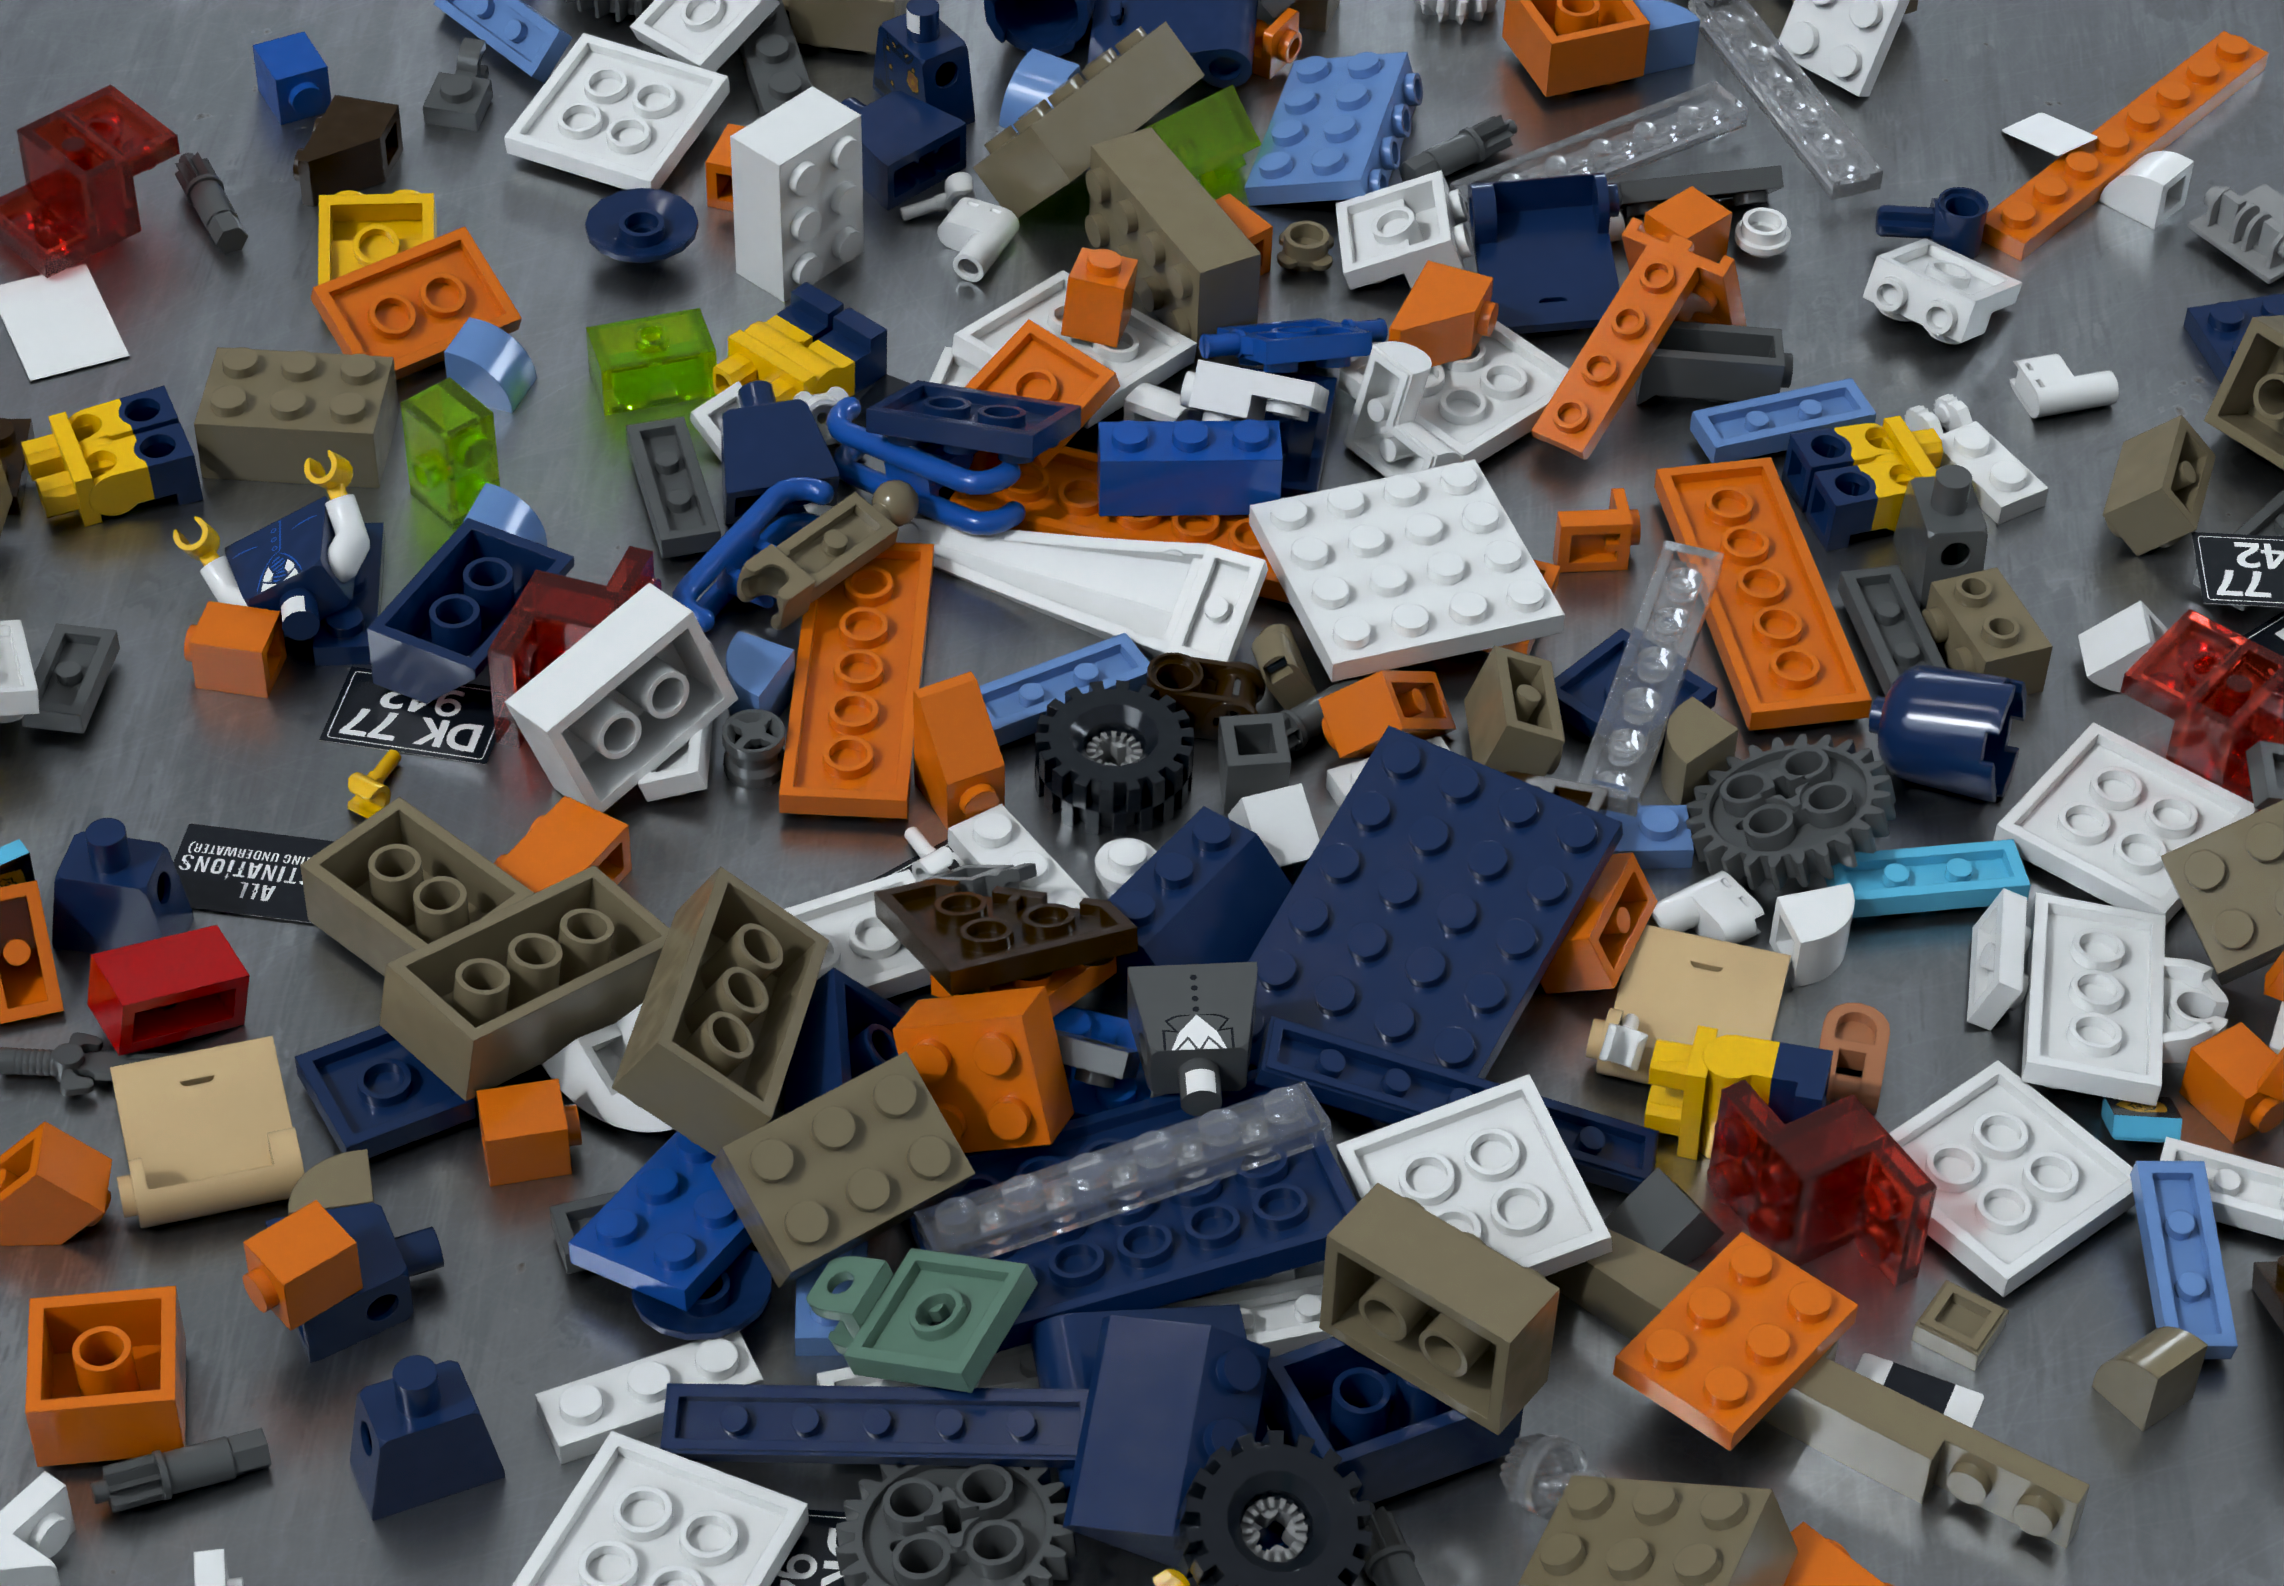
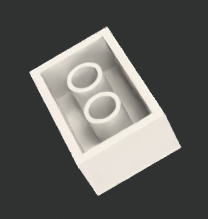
[730,86,864,302]
[505,583,739,813]

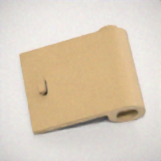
[1586,925,1791,1085]
[110,1035,305,1229]

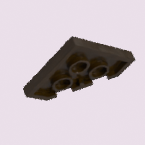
[874,878,1138,996]

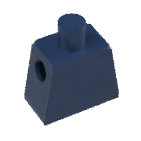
[841,91,966,211]
[721,380,840,525]
[52,818,194,954]
[265,1202,444,1363]
[350,1355,505,1521]

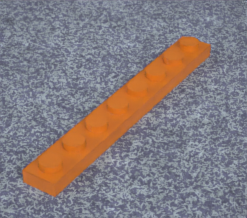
[1982,31,2269,261]

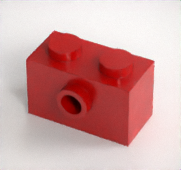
[87,925,250,1056]

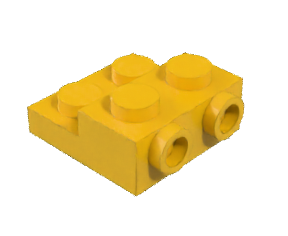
[318,189,437,285]

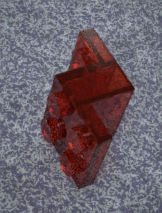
[0,84,180,278]
[487,546,662,748]
[2120,609,2284,811]
[1707,1080,1937,1287]

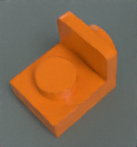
[1252,8,1302,80]
[1553,488,1641,573]

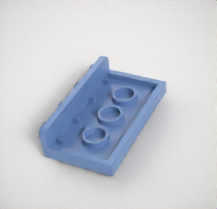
[1245,52,1423,206]

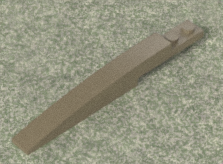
[1545,1228,2090,1549]

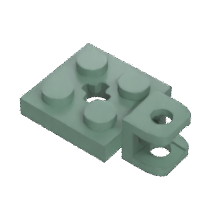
[806,1248,1038,1393]

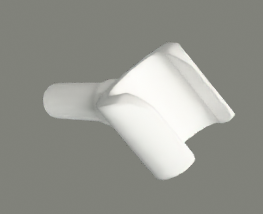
[900,172,976,221]
[904,826,953,882]
[1599,1013,1648,1071]

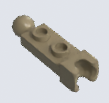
[737,480,919,630]

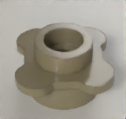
[1277,221,1334,272]

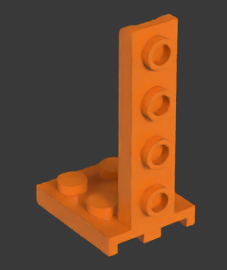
[1531,217,1747,460]

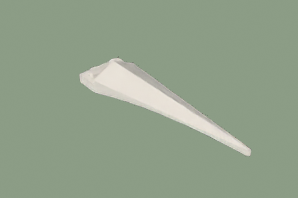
[803,503,1268,662]

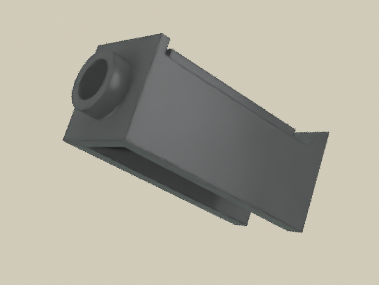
[1635,321,1793,405]

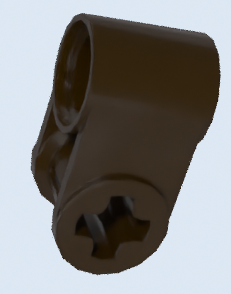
[1146,653,1266,741]

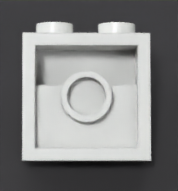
[1335,170,1473,290]
[1863,238,2022,345]
[1180,359,1329,422]

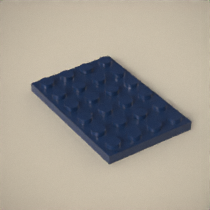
[1248,726,1623,1130]
[907,1069,1357,1354]

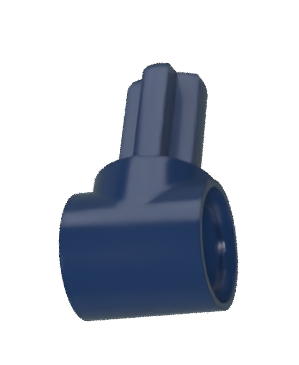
[1875,187,1989,260]

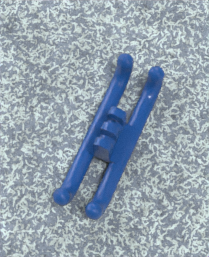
[826,396,1026,535]
[672,477,834,633]

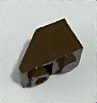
[293,95,403,207]

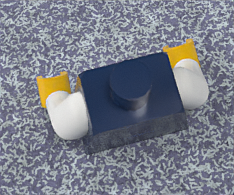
[173,450,370,640]

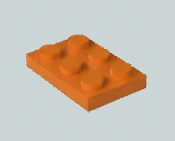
[310,226,522,380]
[1613,1232,1858,1451]

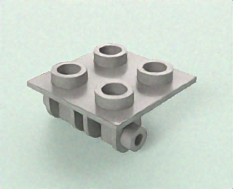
[2187,184,2284,284]

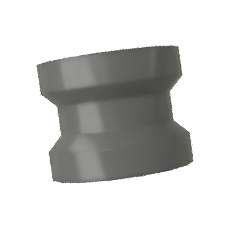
[722,709,785,789]

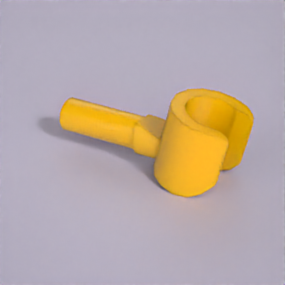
[347,749,401,819]

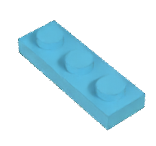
[1824,839,2031,918]

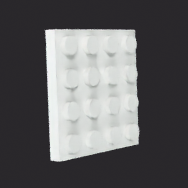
[1249,459,1565,682]

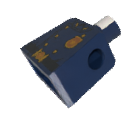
[873,0,975,125]

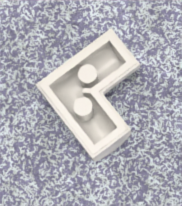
[1343,341,1462,477]

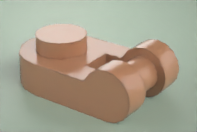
[1819,1002,1890,1115]

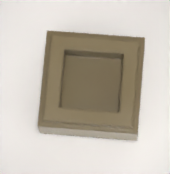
[1911,1280,2009,1371]

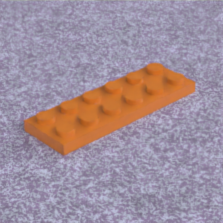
[1654,457,1872,731]
[779,542,934,819]

